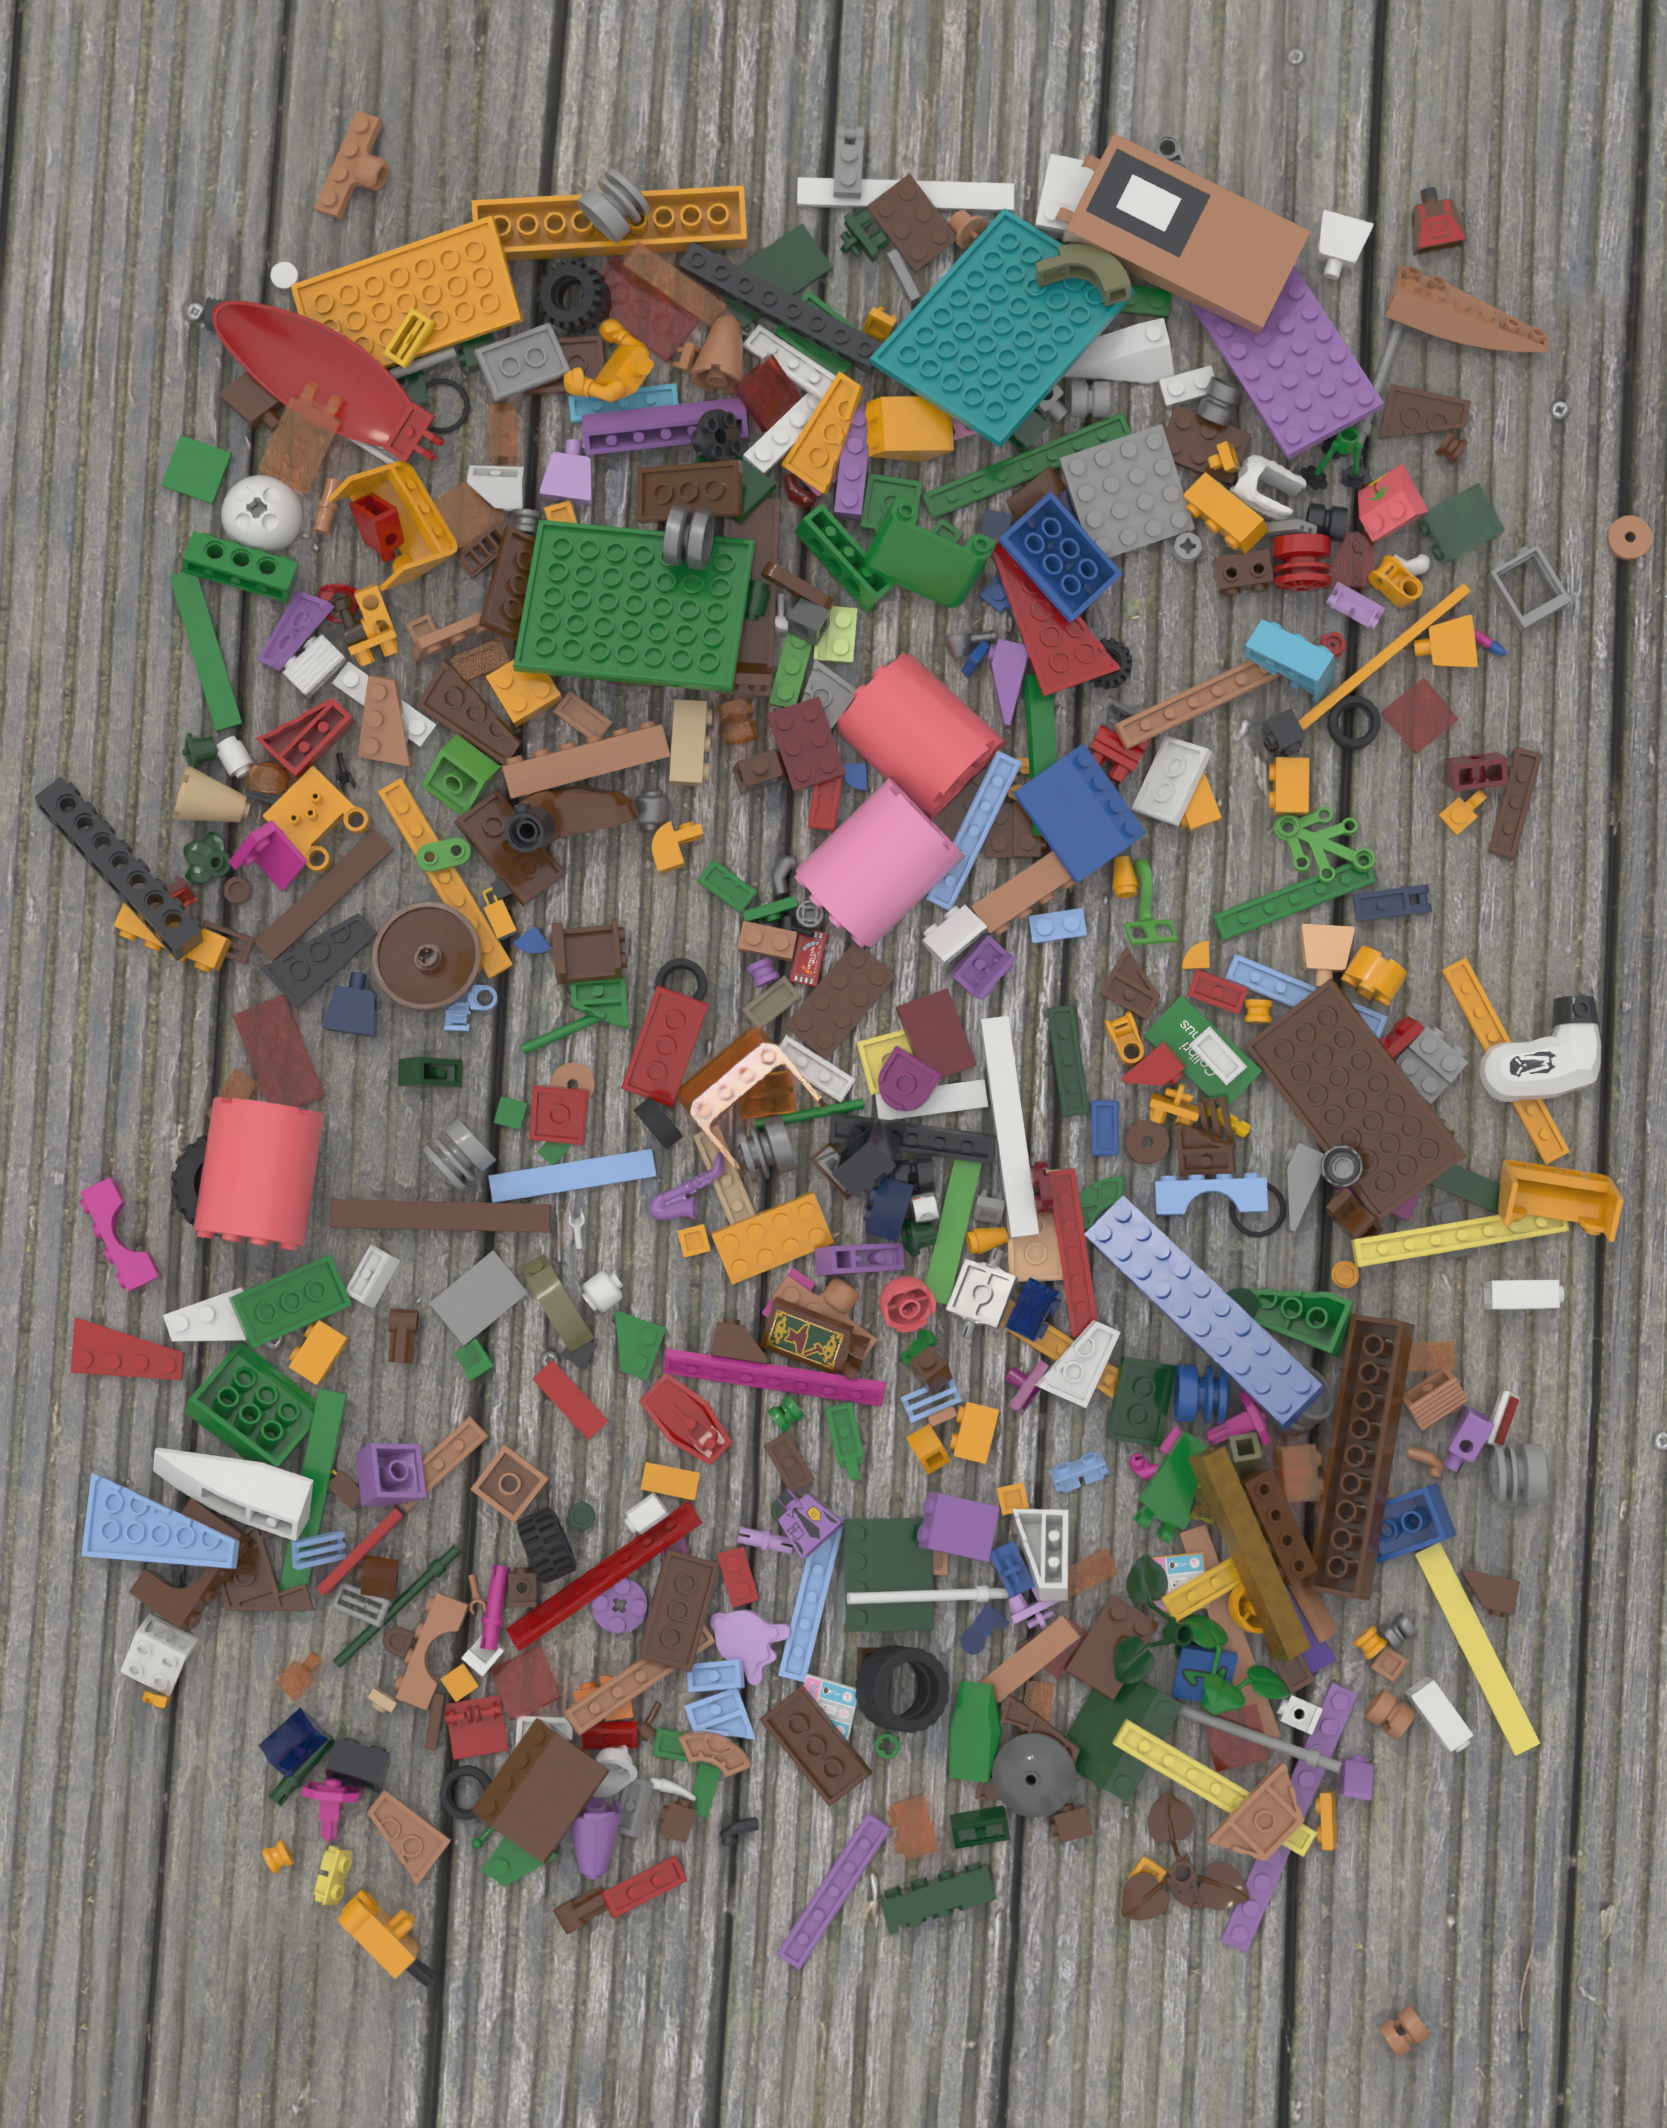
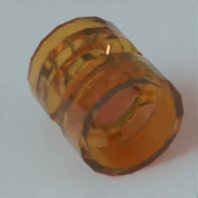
[717,699,759,745]

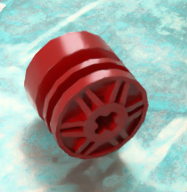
[1273,533,1332,592]

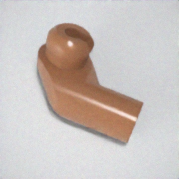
[1407,1446,1445,1479]

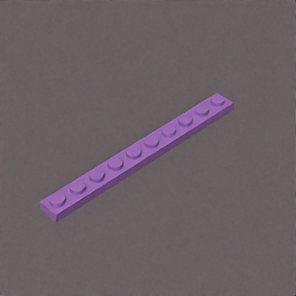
[1220,1682,1358,1953]

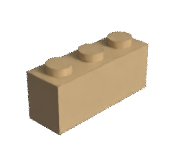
[669,699,713,787]

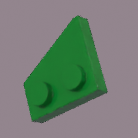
[570,975,629,1029]
[615,1310,667,1381]

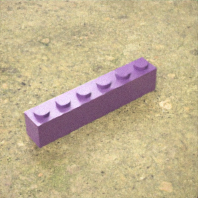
[581,397,749,455]

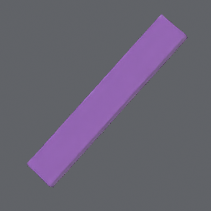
[776,1812,891,1970]

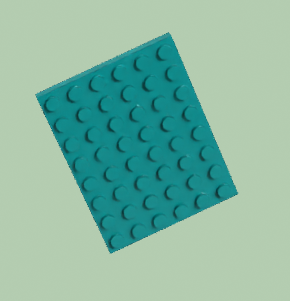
[870,208,1134,448]

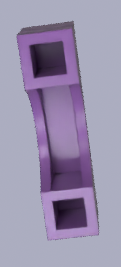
[834,406,868,521]

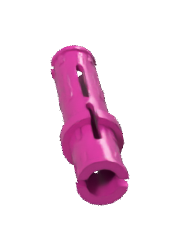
[480,1565,510,1651]

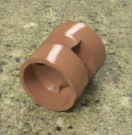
[1363,1688,1417,1740]
[1378,2005,1431,2058]

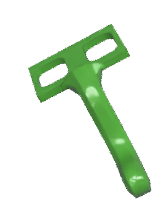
[1123,858,1178,946]

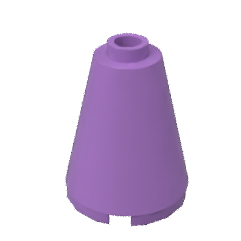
[570,1798,622,1879]

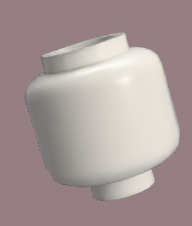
[581,1271,623,1312]

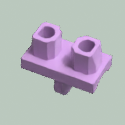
[1008,1587,1060,1630]

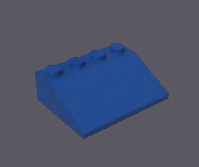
[997,491,1122,623]
[1013,743,1147,883]

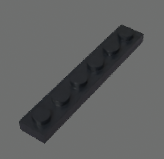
[829,1112,996,1164]

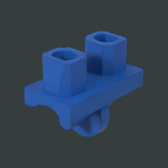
[990,1541,1035,1598]

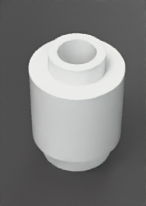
[216,736,254,779]

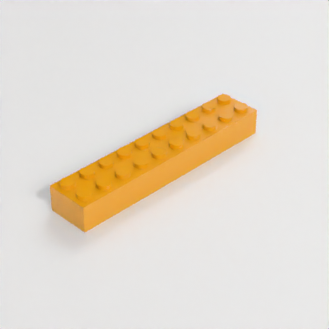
[472,186,748,261]

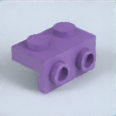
[949,933,1016,1000]

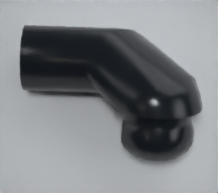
[719,1817,759,1846]

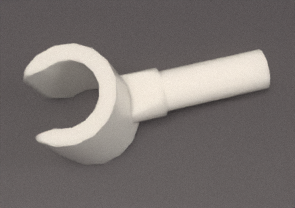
[775,594,788,633]
[567,1208,585,1249]

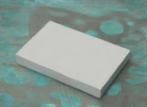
[1131,735,1212,826]

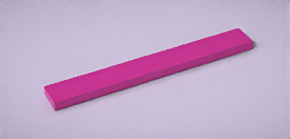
[663,1348,886,1407]

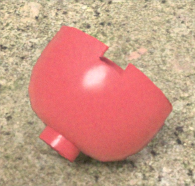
[879,1275,936,1333]

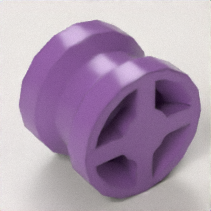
[747,957,780,988]

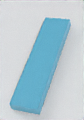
[568,383,679,424]

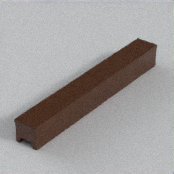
[328,1199,552,1233]

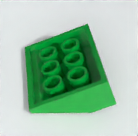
[184,1341,317,1469]

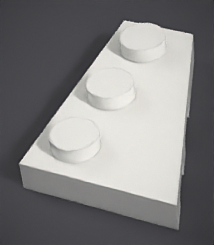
[1036,1320,1121,1408]

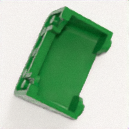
[864,495,996,608]

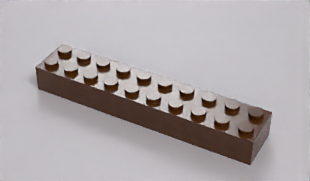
[1306,1314,1415,1601]

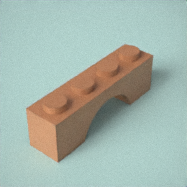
[394,1592,470,1710]

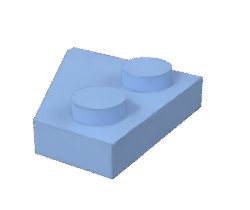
[684,1689,755,1739]

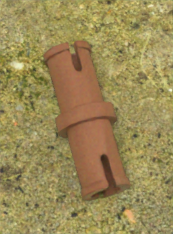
[313,478,342,536]

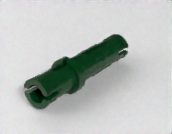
[268,1730,335,1807]

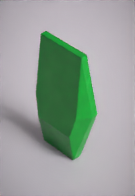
[948,1680,1002,1783]

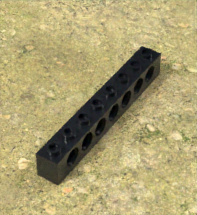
[679,242,883,375]
[35,777,203,961]

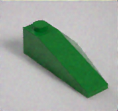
[1246,1288,1354,1358]

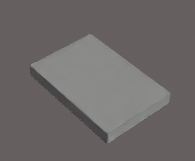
[474,322,570,402]
[429,1250,529,1346]

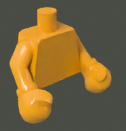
[564,318,654,403]

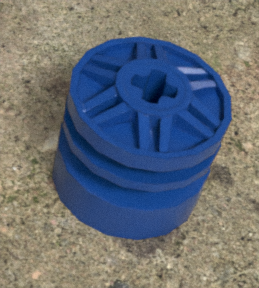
[1174,1364,1230,1424]

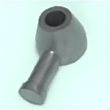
[944,629,996,657]

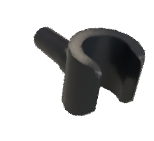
[336,752,356,792]
[779,916,814,938]

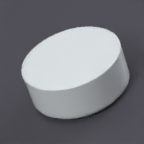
[271,262,299,291]

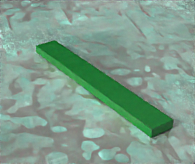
[921,412,1132,521]
[279,1388,348,1613]

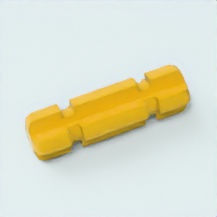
[1206,1105,1251,1138]

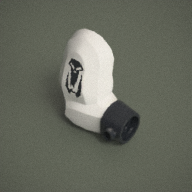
[1479,996,1601,1102]

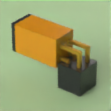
[482,879,519,943]

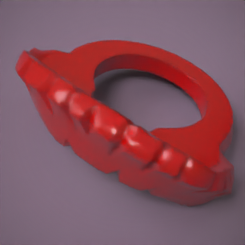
[318,583,360,624]

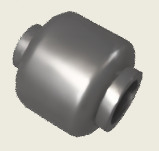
[634,789,670,830]

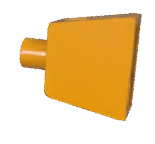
[1414,615,1478,668]

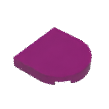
[878,1045,944,1111]

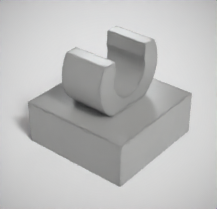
[973,1190,1005,1225]

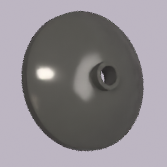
[992,1733,1076,1818]

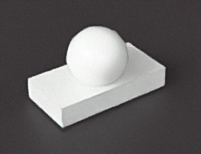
[1189,1026,1247,1086]

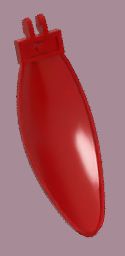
[212,300,445,463]

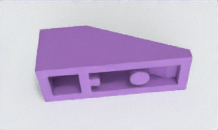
[987,638,1028,730]
[815,1242,905,1276]

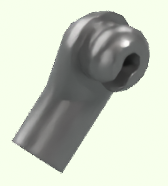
[771,855,797,895]

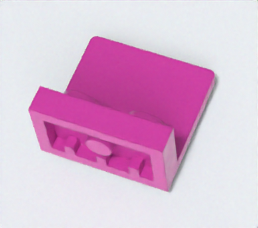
[228,820,307,891]

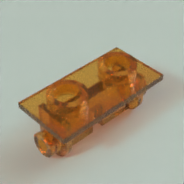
[1068,1548,1118,1598]

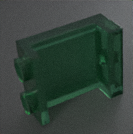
[1417,483,1505,566]

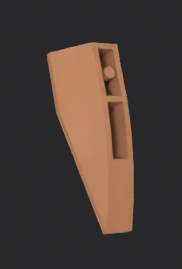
[1385,264,1549,353]

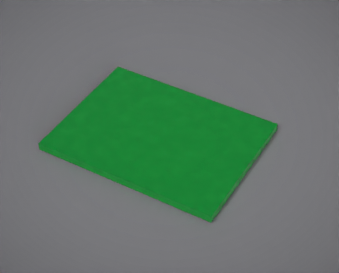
[513,520,756,693]

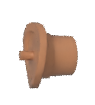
[949,210,988,250]

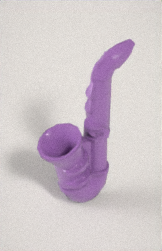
[649,1152,724,1221]

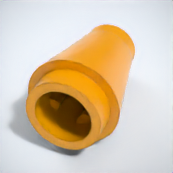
[1112,856,1139,899]
[965,1227,1008,1255]

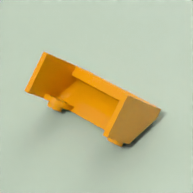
[327,461,458,591]
[1498,1160,1623,1242]

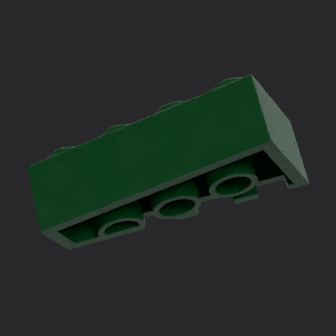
[880,1861,997,1935]

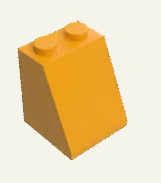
[865,396,954,462]

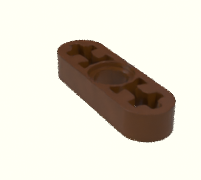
[761,562,835,611]

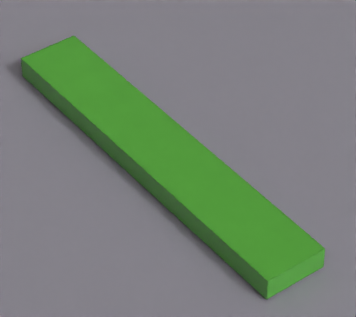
[926,1159,982,1305]

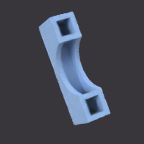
[1155,1173,1268,1216]

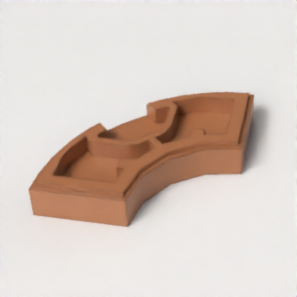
[678,1731,752,1777]

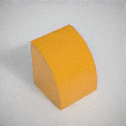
[906,1424,951,1475]

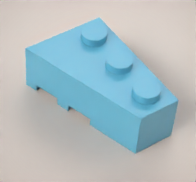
[1245,619,1335,704]

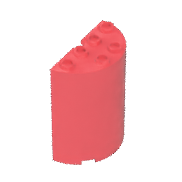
[836,653,1007,821]
[193,1097,324,1251]

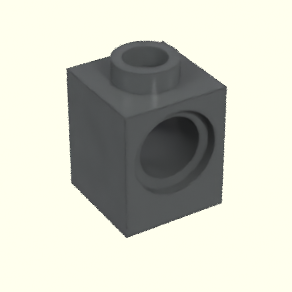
[786,598,830,646]

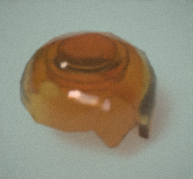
[246,761,290,794]

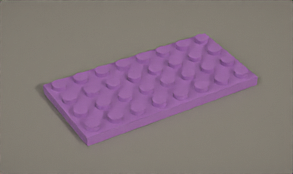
[1186,265,1384,460]

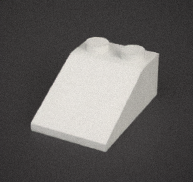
[1035,154,1094,239]

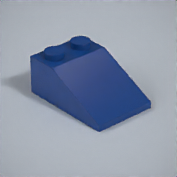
[1376,1483,1457,1564]

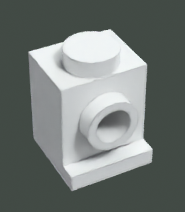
[1276,1694,1323,1735]

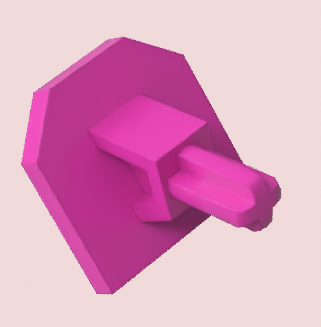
[1206,1391,1271,1445]
[302,1778,363,1842]

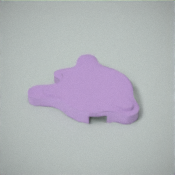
[710,1609,791,1685]

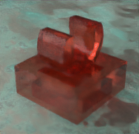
[164,876,197,907]

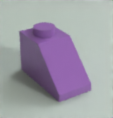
[1337,1754,1373,1801]

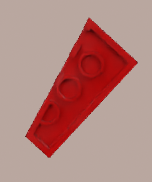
[70,1317,185,1380]

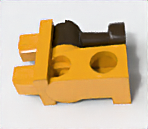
[330,582,398,667]

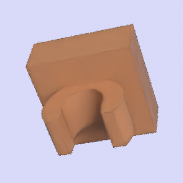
[672,342,702,377]

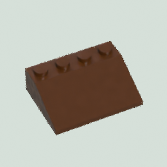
[472,1718,610,1864]

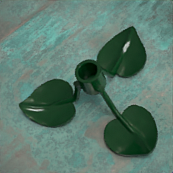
[1113,1554,1200,1684]

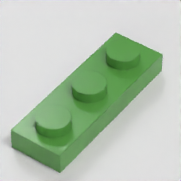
[769,631,813,708]

